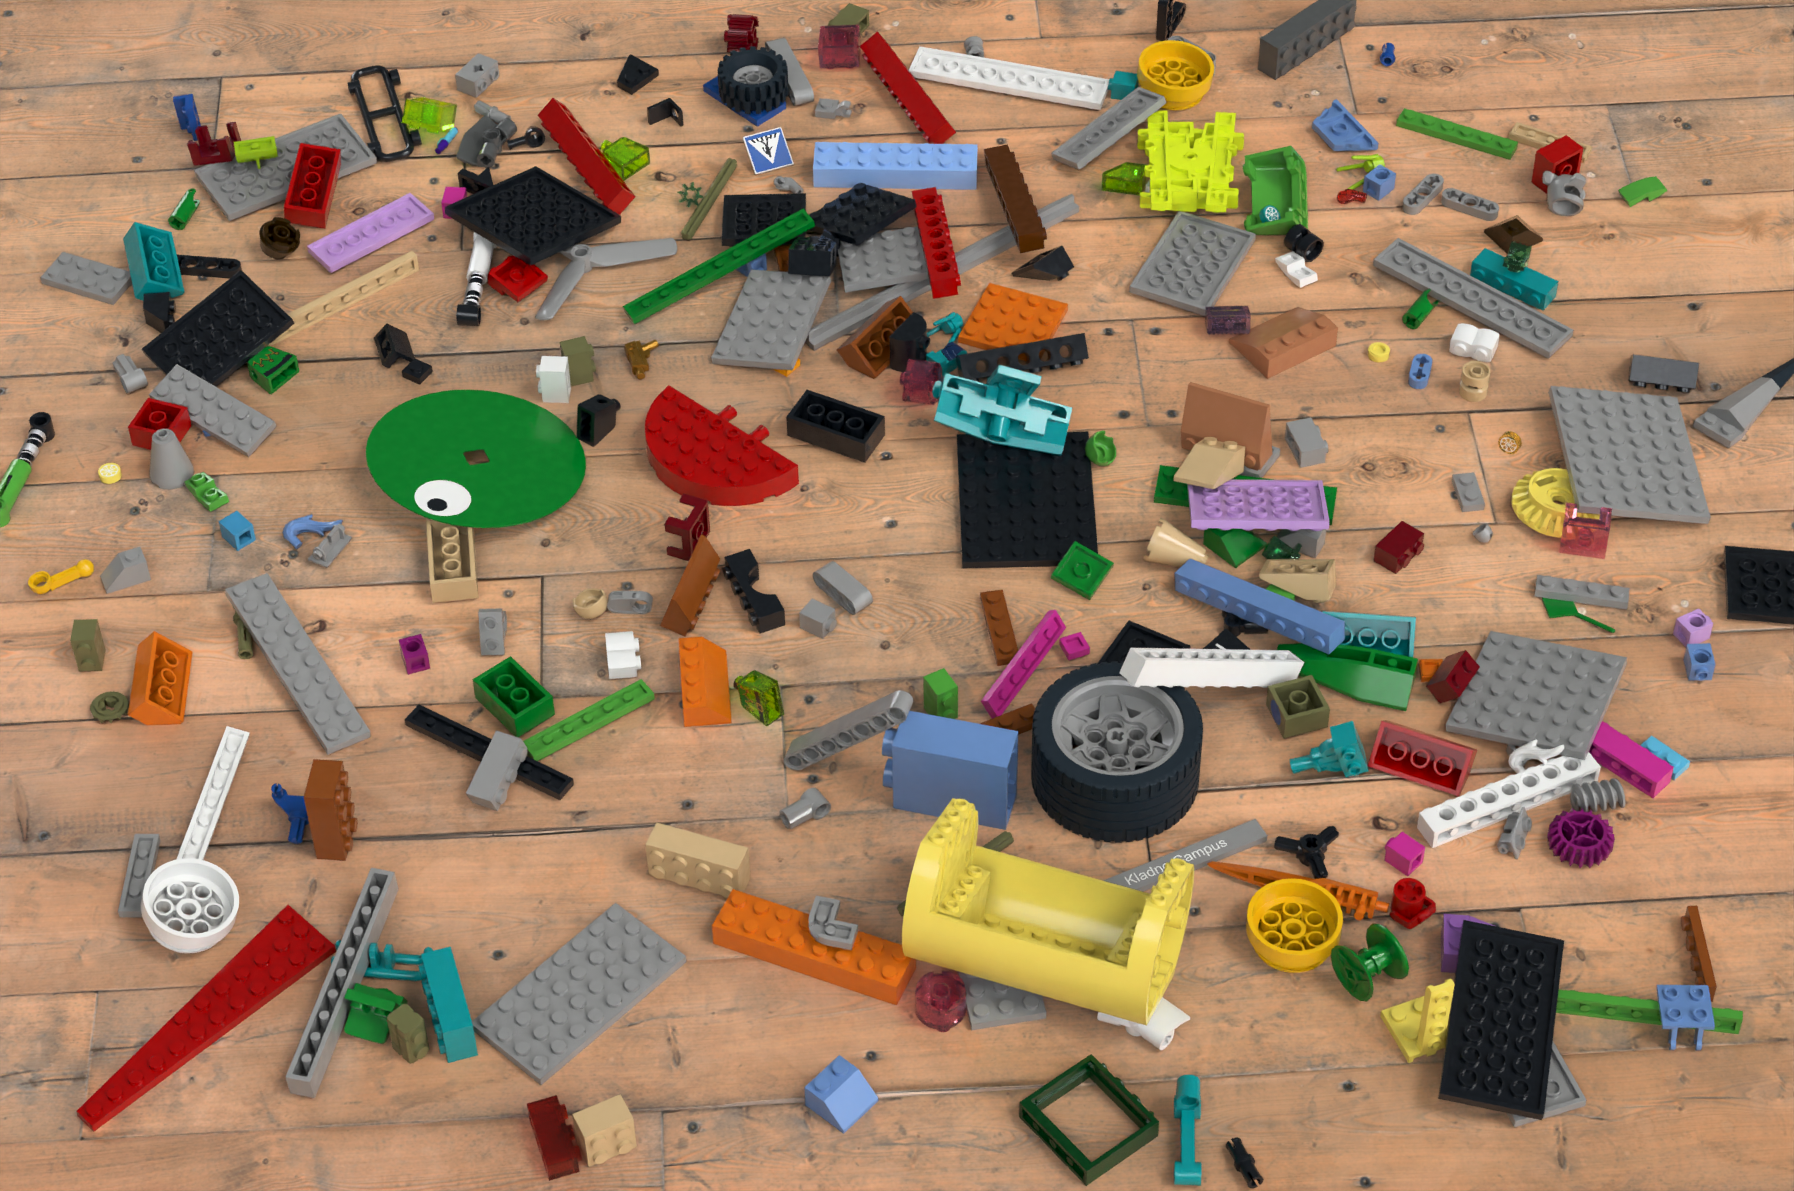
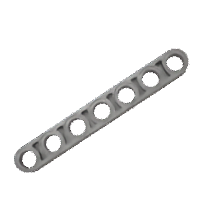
[784,690,913,771]

